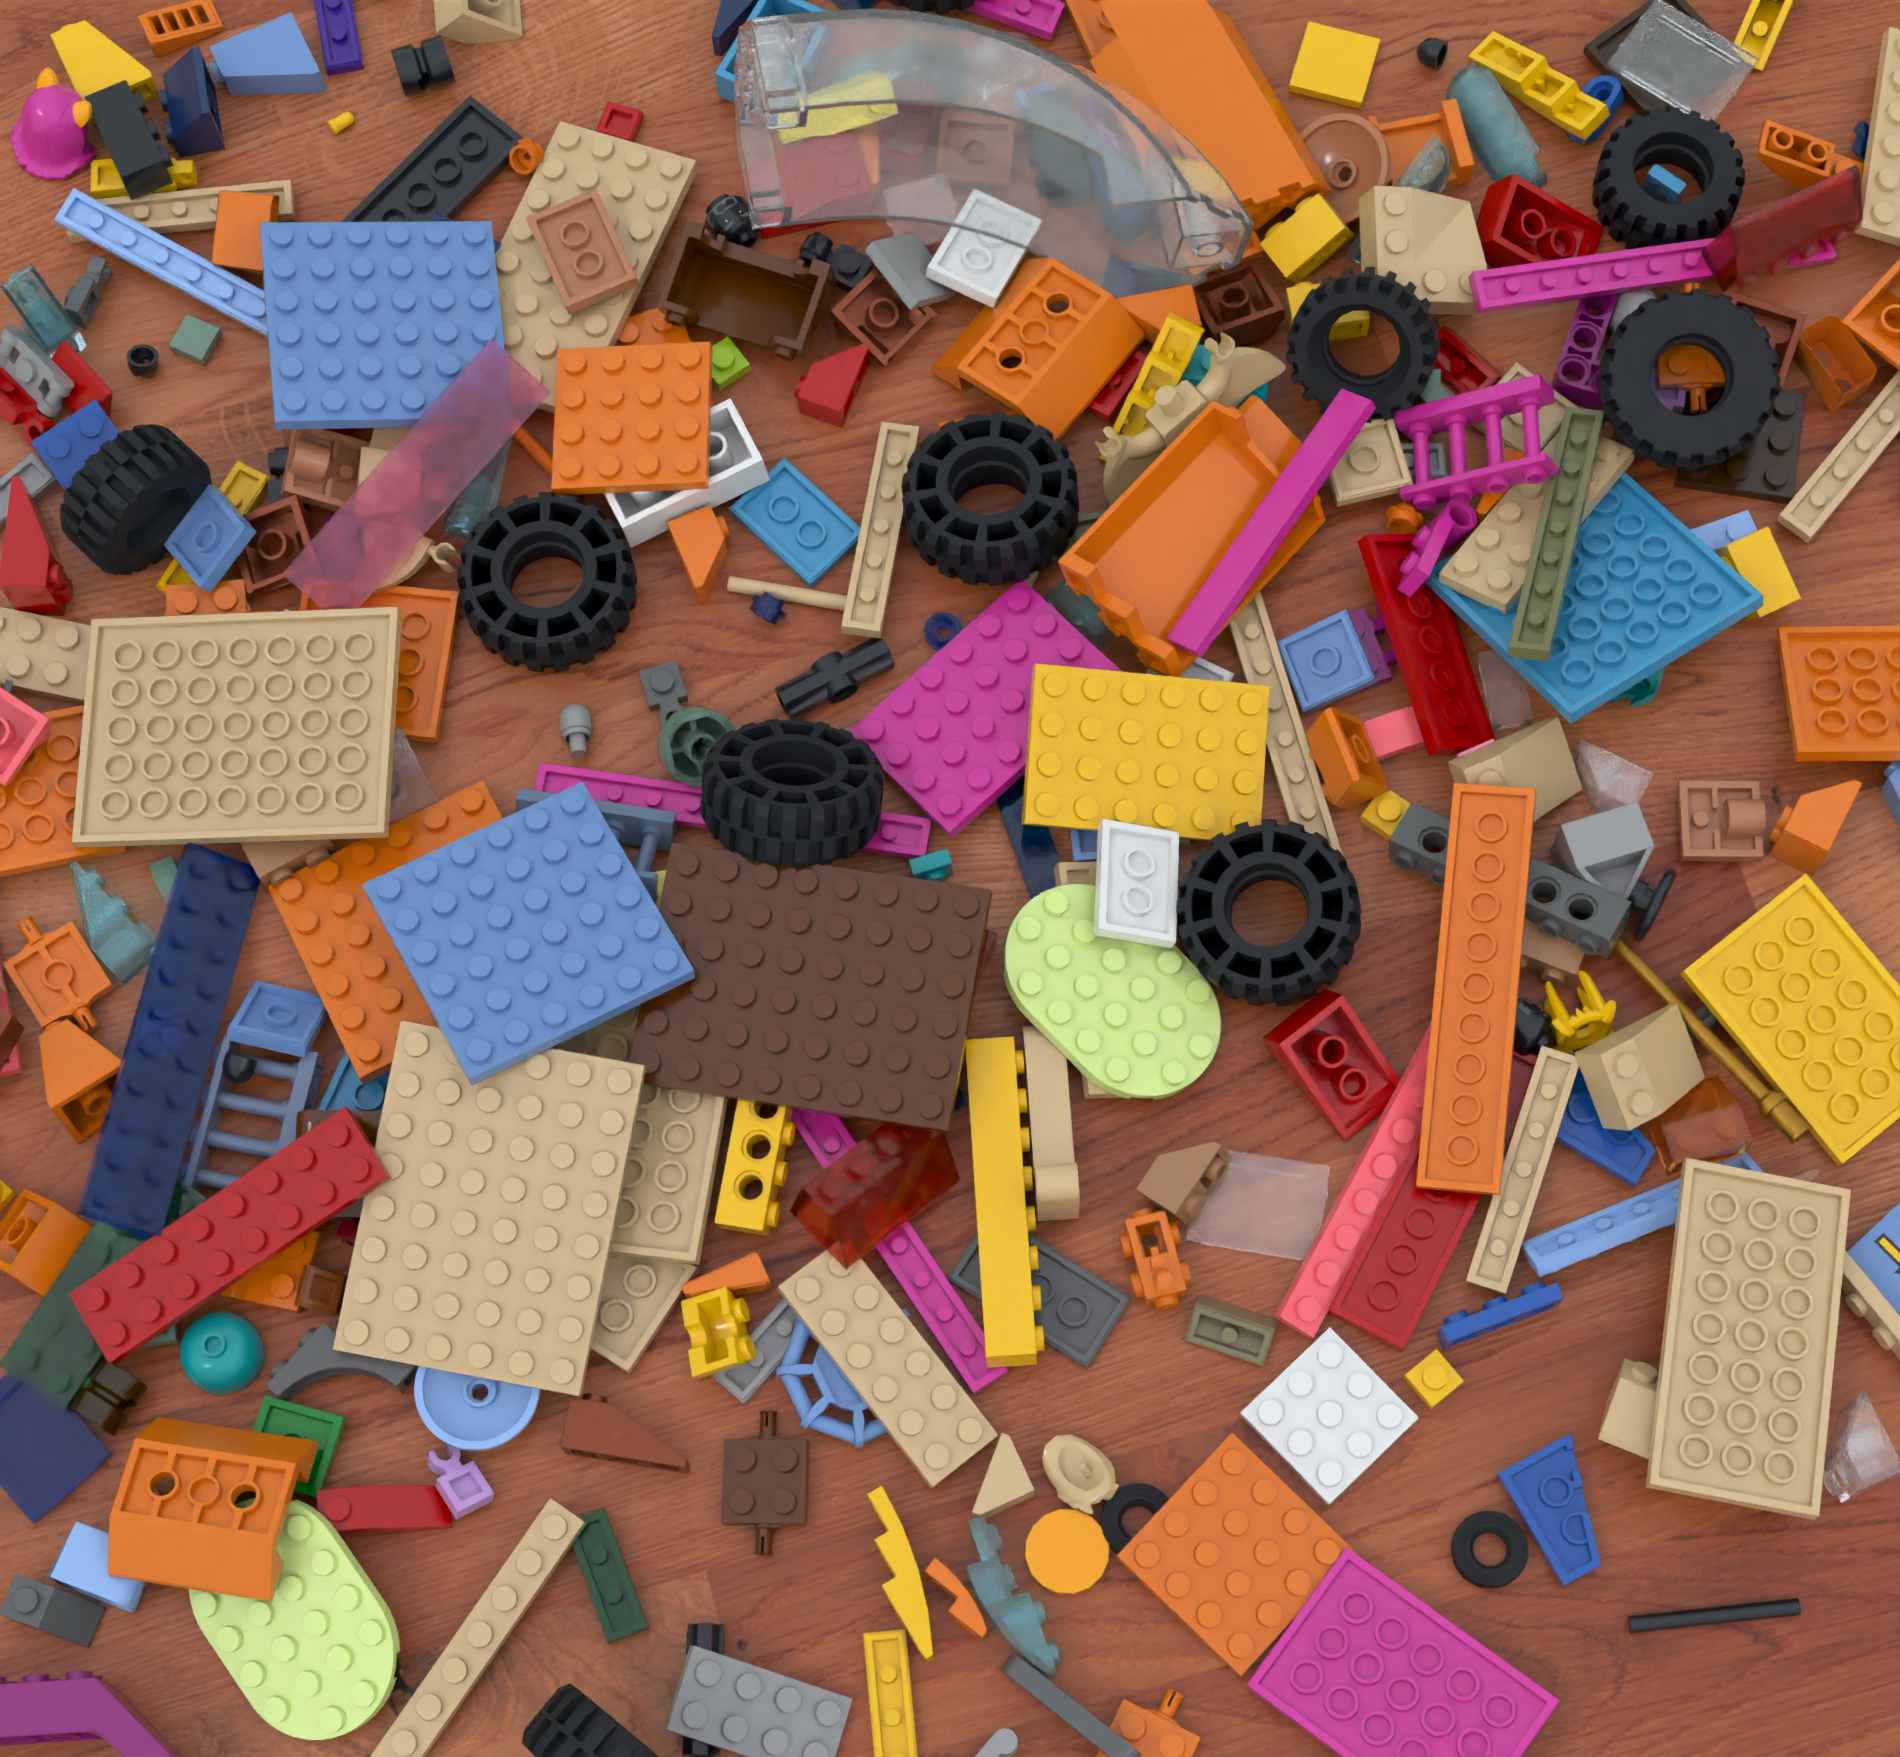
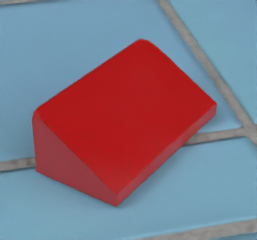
[1434,326,1504,394]
[51,341,113,417]

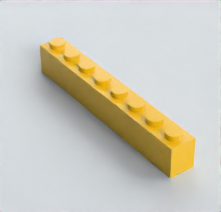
[965,1036,1045,1368]

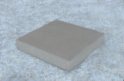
[865,231,957,310]

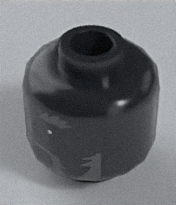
[705,194,761,248]
[1513,997,1554,1056]

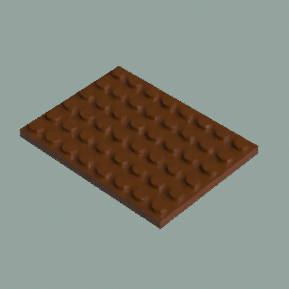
[629,843,992,1134]

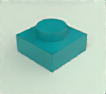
[909,849,953,883]

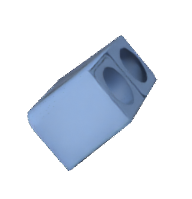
[48,1521,147,1613]

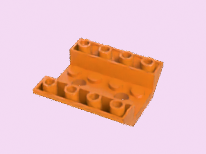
[931,257,1146,441]
[108,1417,319,1602]

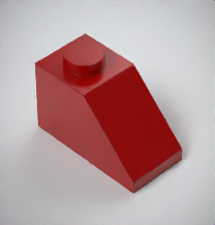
[794,344,871,428]

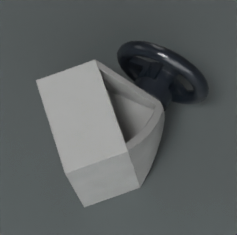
[1550,802,1677,941]

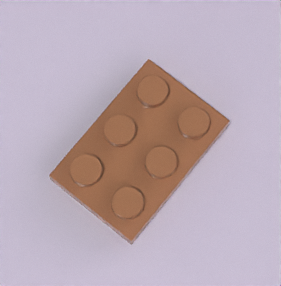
[526,188,639,315]

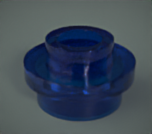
[749,591,787,626]
[924,612,963,650]

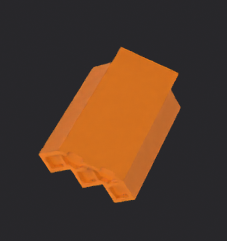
[1089,0,1332,246]
[1058,394,1326,677]

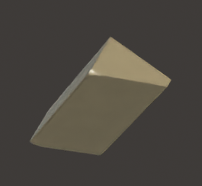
[1184,1294,1278,1366]

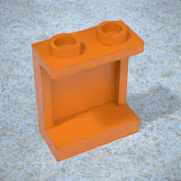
[1367,98,1475,191]

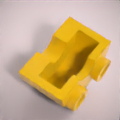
[681,1286,756,1379]

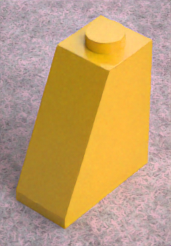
[50,20,159,124]

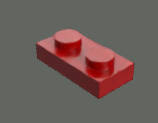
[1085,350,1147,424]

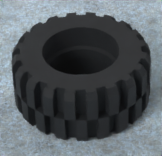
[1592,107,1745,250]
[60,424,212,575]

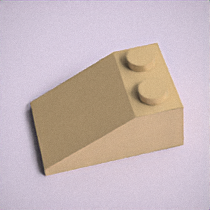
[1448,715,1583,821]
[1574,1003,1705,1131]

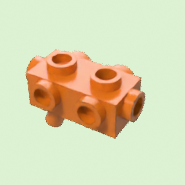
[1119,1208,1192,1311]

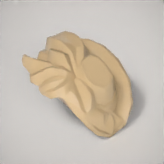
[1042,1434,1119,1514]

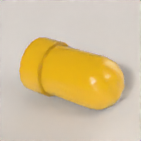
[327,111,354,135]

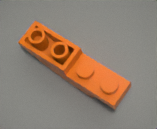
[1756,119,1864,209]

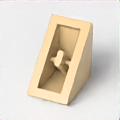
[972,1433,1035,1521]

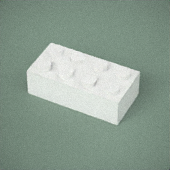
[603,398,770,548]

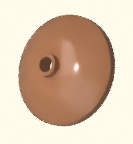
[1299,113,1391,225]

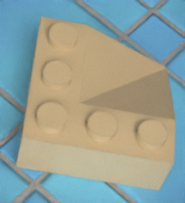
[1359,186,1487,315]

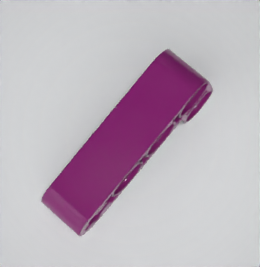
[1552,293,1619,410]

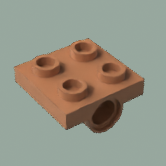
[280,429,370,516]
[1677,780,1766,862]

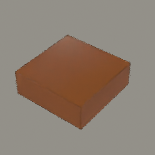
[294,1264,347,1316]

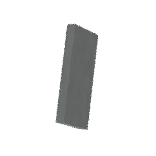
[947,1232,1131,1370]

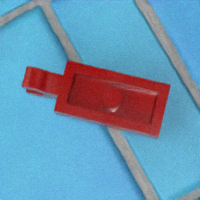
[0,367,54,447]

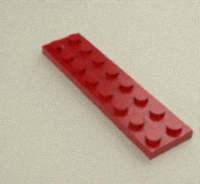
[1328,1051,1538,1352]
[69,1107,392,1365]

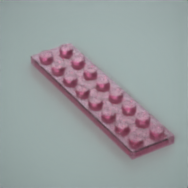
[281,339,551,610]

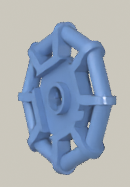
[776,1308,911,1448]

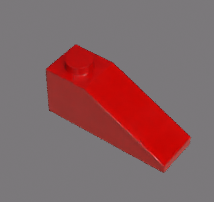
[317,1485,453,1539]

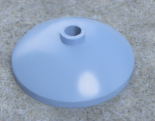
[414,1366,541,1451]

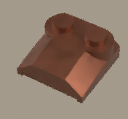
[1184,258,1285,348]
[828,267,937,368]
[1731,292,1807,389]
[237,495,321,595]

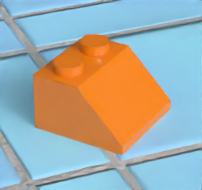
[1306,707,1390,810]
[1768,780,1862,876]
[0,1188,94,1299]

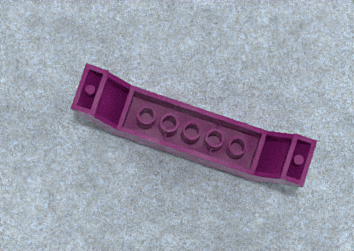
[0,1671,183,1757]

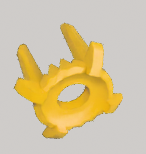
[1544,971,1616,1054]

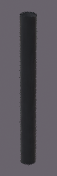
[1627,1598,1801,1633]

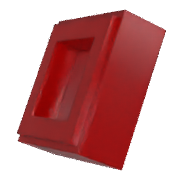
[596,101,644,142]

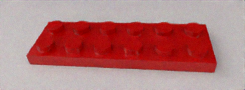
[1357,534,1496,755]

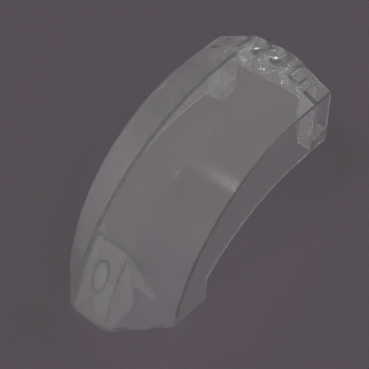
[734,9,1254,298]

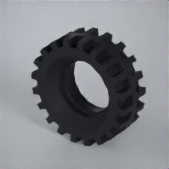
[1286,267,1440,424]

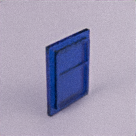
[0,1358,112,1524]

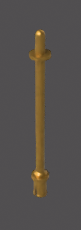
[1578,914,1811,1145]

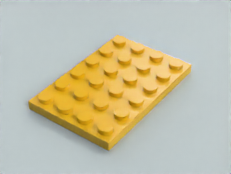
[1022,663,1270,841]
[1680,874,1900,1166]

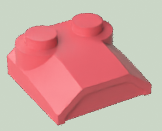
[0,687,53,787]

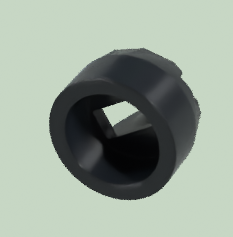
[1417,38,1448,70]
[127,345,159,378]
[222,1052,258,1084]

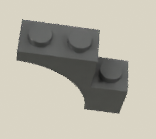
[266,1323,419,1401]

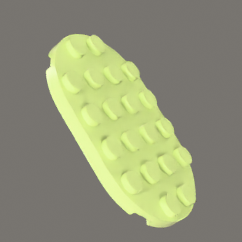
[1002,884,1221,1100]
[189,1498,400,1740]

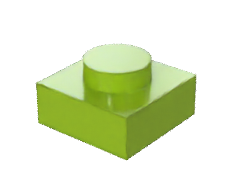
[712,336,751,391]

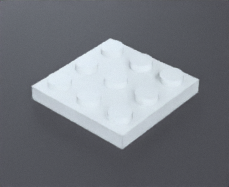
[1240,1327,1419,1507]

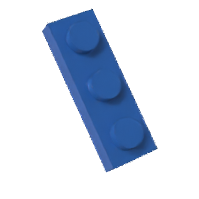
[1437,1281,1563,1350]

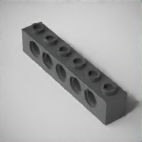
[1389,803,1631,959]

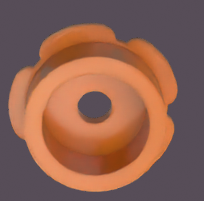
[509,138,544,175]
[1386,503,1424,534]

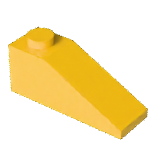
[1731,0,1795,71]

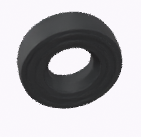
[1100,1483,1169,1554]
[1451,1511,1529,1589]

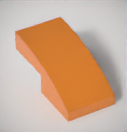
[925,1558,988,1642]

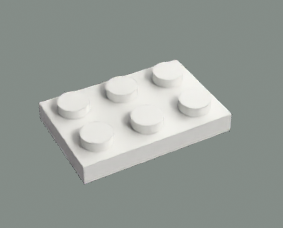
[925,190,1042,308]
[1094,819,1179,948]

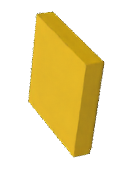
[1288,21,1381,109]

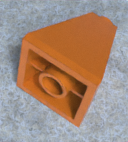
[38,1019,148,1144]

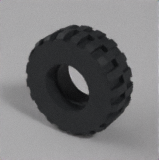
[1597,288,1781,471]
[901,412,1079,586]
[457,492,637,672]
[701,718,884,868]
[1176,819,1361,1007]
[522,1683,659,1757]

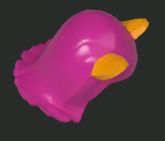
[11,67,95,181]

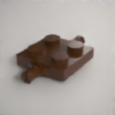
[721,1410,810,1556]

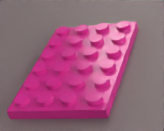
[849,580,1122,839]
[1247,1547,1560,1757]

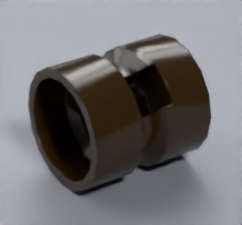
[69,1358,148,1437]

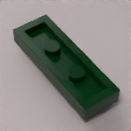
[572,1508,649,1645]

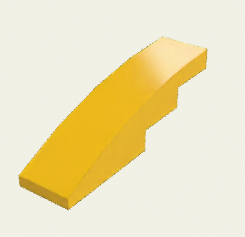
[1468,31,1610,140]
[1099,312,1205,461]
[867,1486,934,1664]

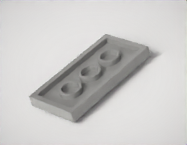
[663,1645,853,1757]

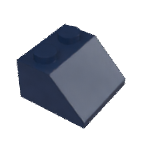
[159,47,225,158]

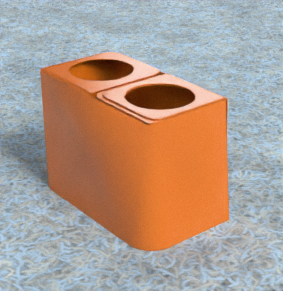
[211,190,280,273]
[1792,315,1876,414]

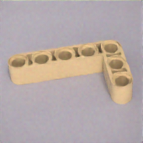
[1023,1025,1080,1221]

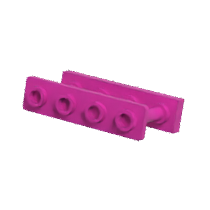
[1394,374,1559,511]

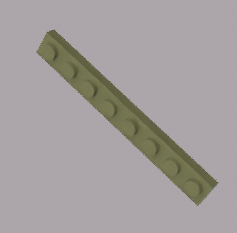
[1508,407,1605,661]

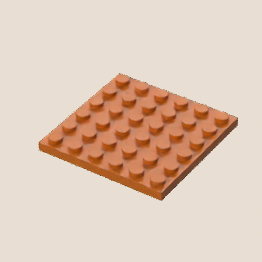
[267,780,503,1084]

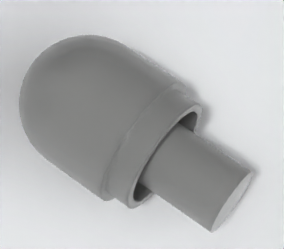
[559,703,592,757]

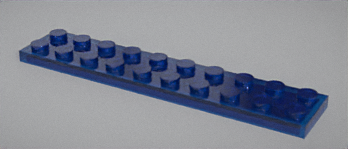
[77,843,260,1238]

